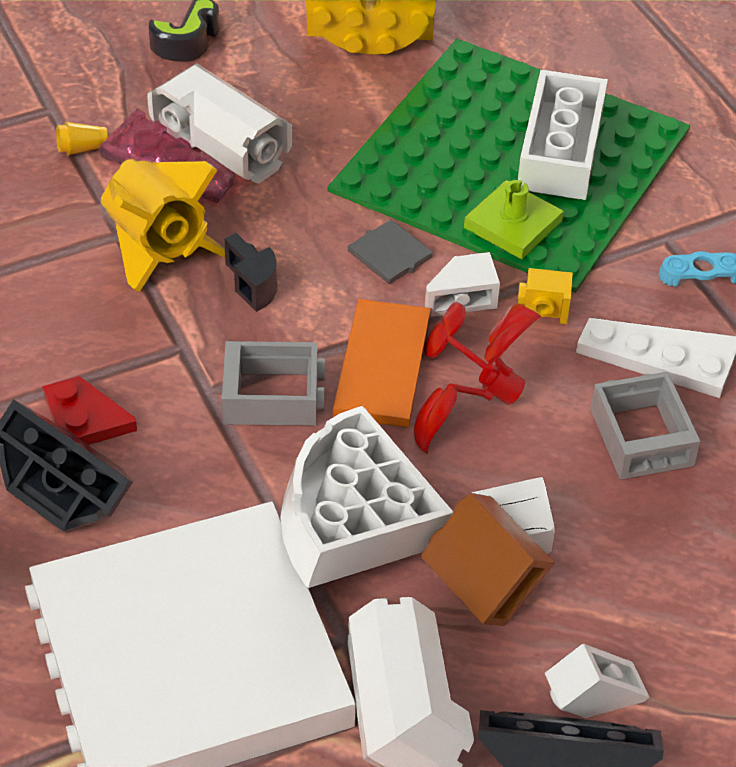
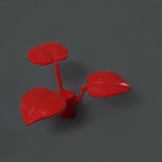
[414,302,541,454]

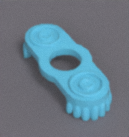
[659,251,736,287]

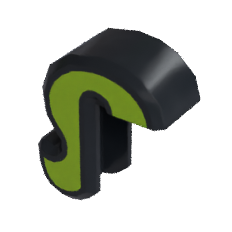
[149,0,220,61]

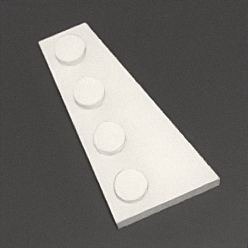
[576,318,736,398]

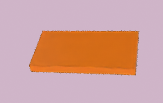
[333,299,431,428]

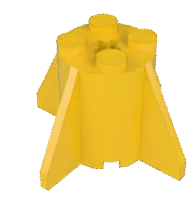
[101,159,225,292]

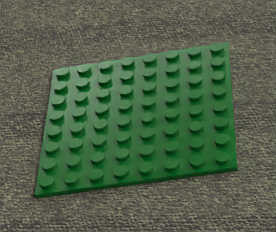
[327,38,690,293]

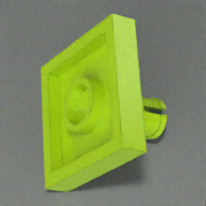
[464,180,564,259]

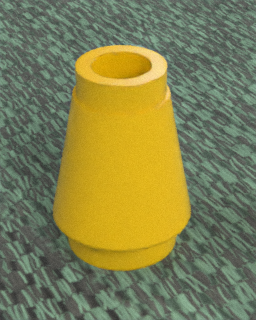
[56,121,108,155]

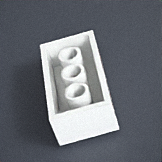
[518,70,608,200]

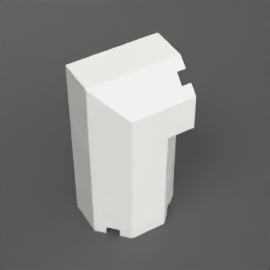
[147,63,292,184]
[348,597,474,767]

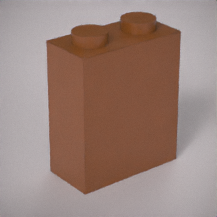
[421,493,555,626]

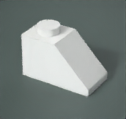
[425,252,500,317]
[545,644,650,718]

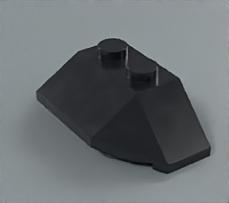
[0,399,133,533]
[478,710,664,767]

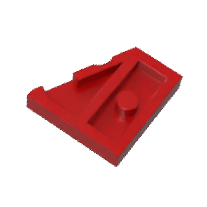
[42,376,137,445]

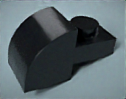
[224,233,277,312]

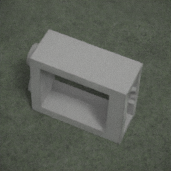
[222,341,325,426]
[590,372,700,480]

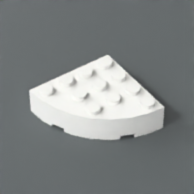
[280,406,453,588]

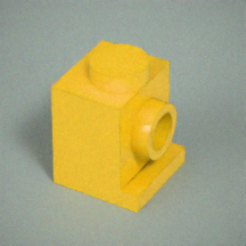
[517,268,573,324]

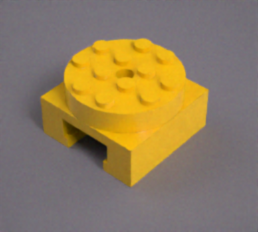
[305,0,436,54]

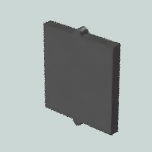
[348,220,433,284]

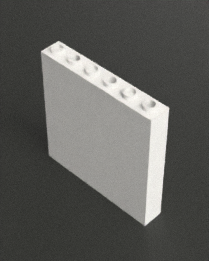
[25,501,356,767]

